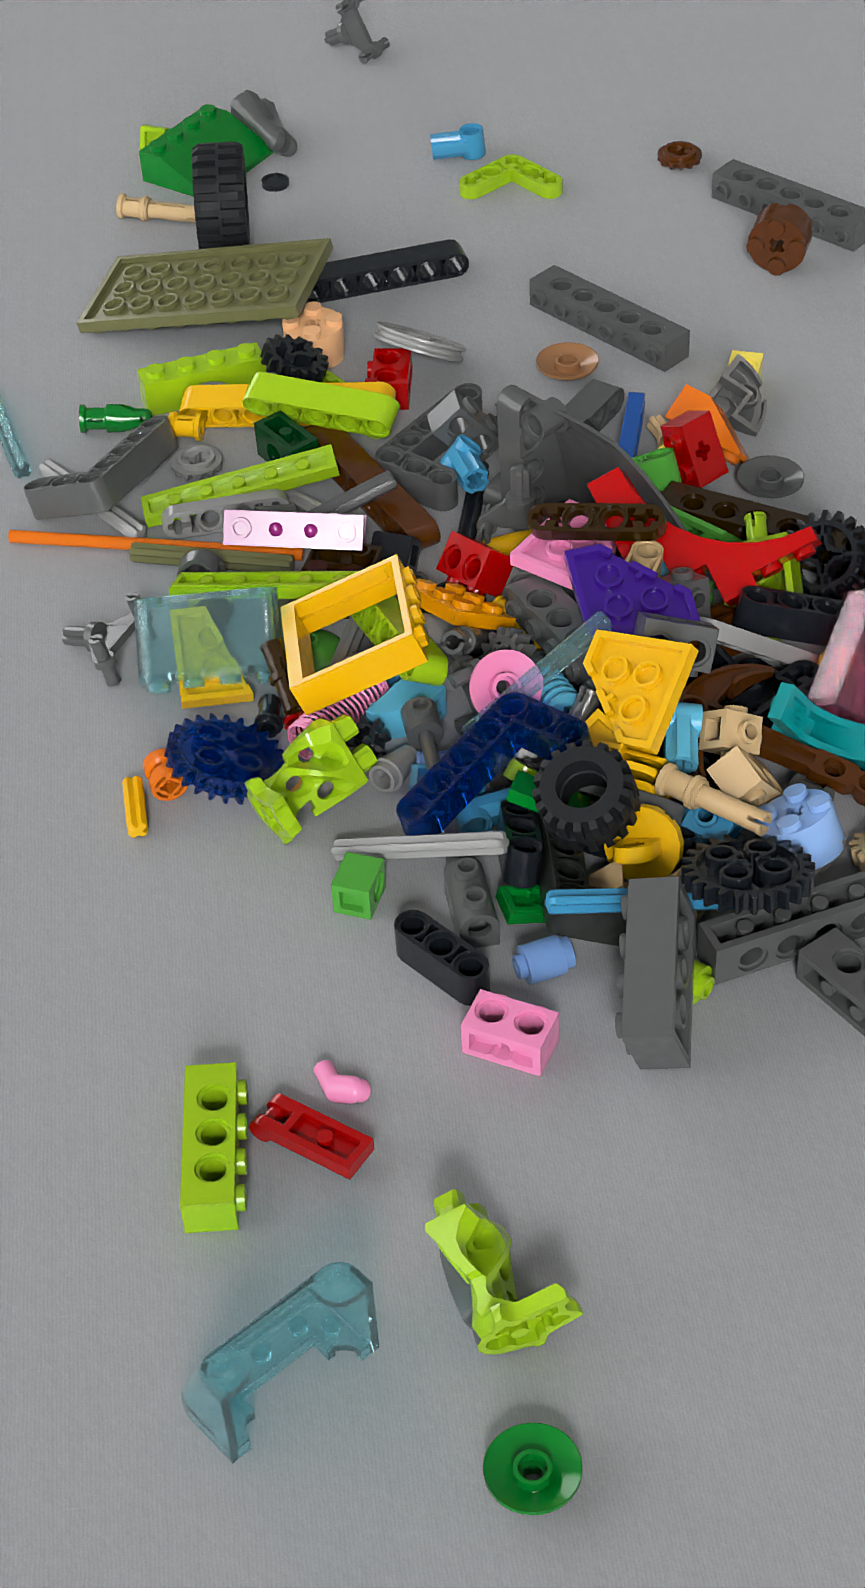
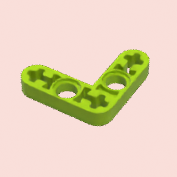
[459,154,563,199]

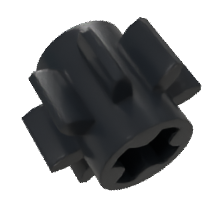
[345,715,392,757]

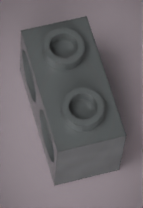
[427,390,499,462]
[634,611,720,677]

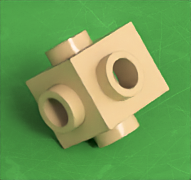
[699,705,763,758]

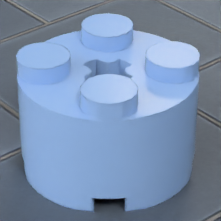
[755,783,845,869]

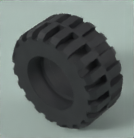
[192,141,250,249]

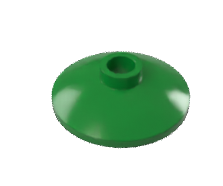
[483,1423,583,1515]

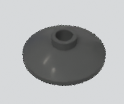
[737,455,804,498]

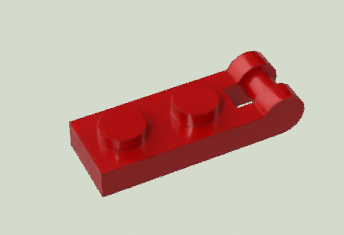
[249,1093,374,1180]

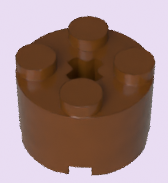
[746,203,812,275]

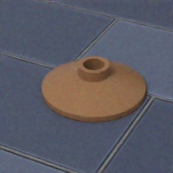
[536,342,599,381]

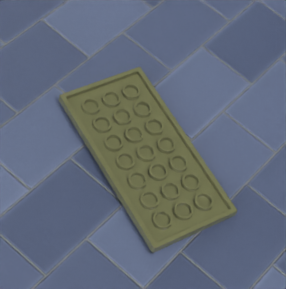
[77,238,333,334]

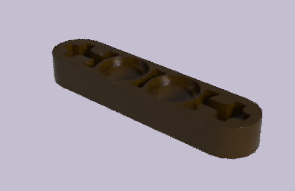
[527,503,667,541]

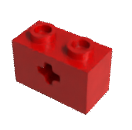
[660,410,729,488]

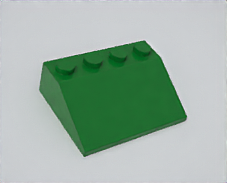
[139,104,273,197]

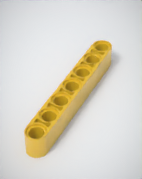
[178,382,396,428]

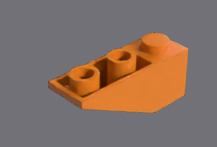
[665,384,750,466]

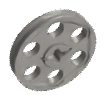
[373,322,466,362]

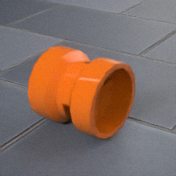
[143,748,188,801]

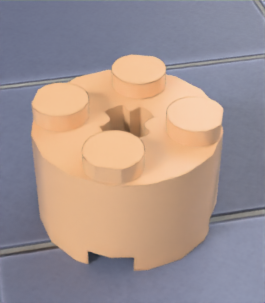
[282,302,345,369]

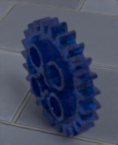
[164,713,285,805]

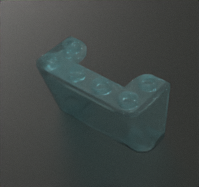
[134,587,283,694]

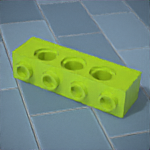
[180,1062,248,1233]

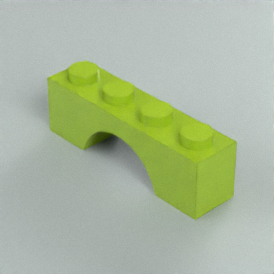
[137,342,267,416]

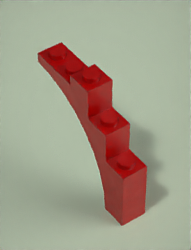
[587,467,822,606]

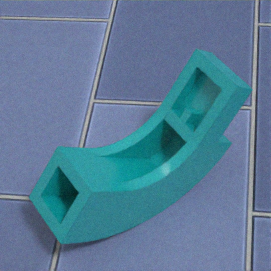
[768,682,865,771]

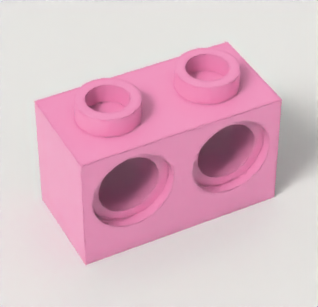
[461,989,559,1077]

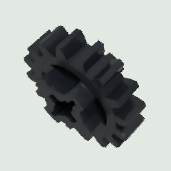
[260,334,329,382]

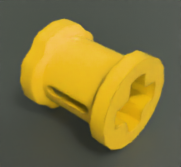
[168,411,205,442]

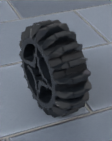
[787,510,865,601]

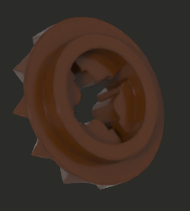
[658,141,702,170]

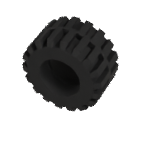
[532,741,641,852]

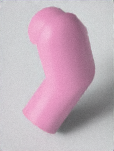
[313,1060,371,1104]

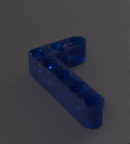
[396,692,592,835]

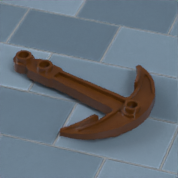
[679,664,865,806]

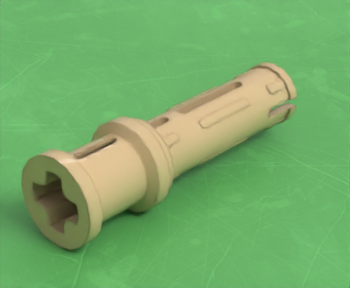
[116,193,196,223]
[654,762,773,837]

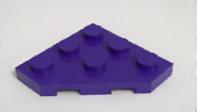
[564,544,701,646]

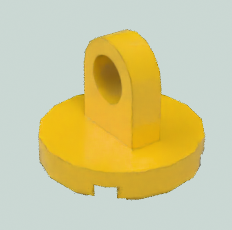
[604,804,684,881]

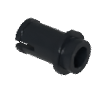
[254,694,283,738]

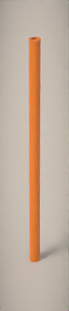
[8,529,305,561]

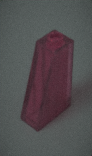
[807,590,865,724]

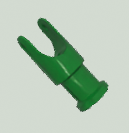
[79,404,153,433]

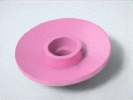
[469,650,543,726]

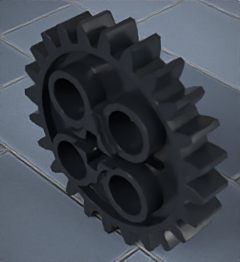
[681,833,815,915]

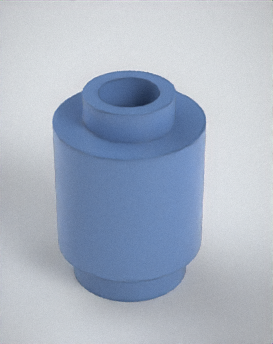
[512,934,576,985]

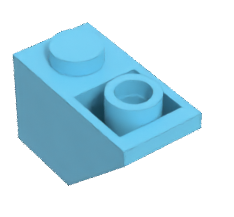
[365,679,447,740]

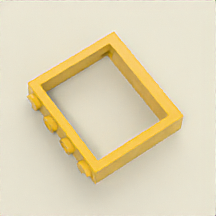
[280,554,430,716]

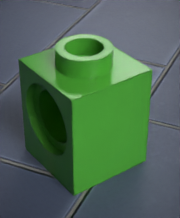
[331,852,386,920]

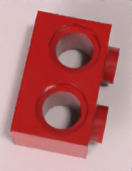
[365,348,413,410]
[436,531,513,597]

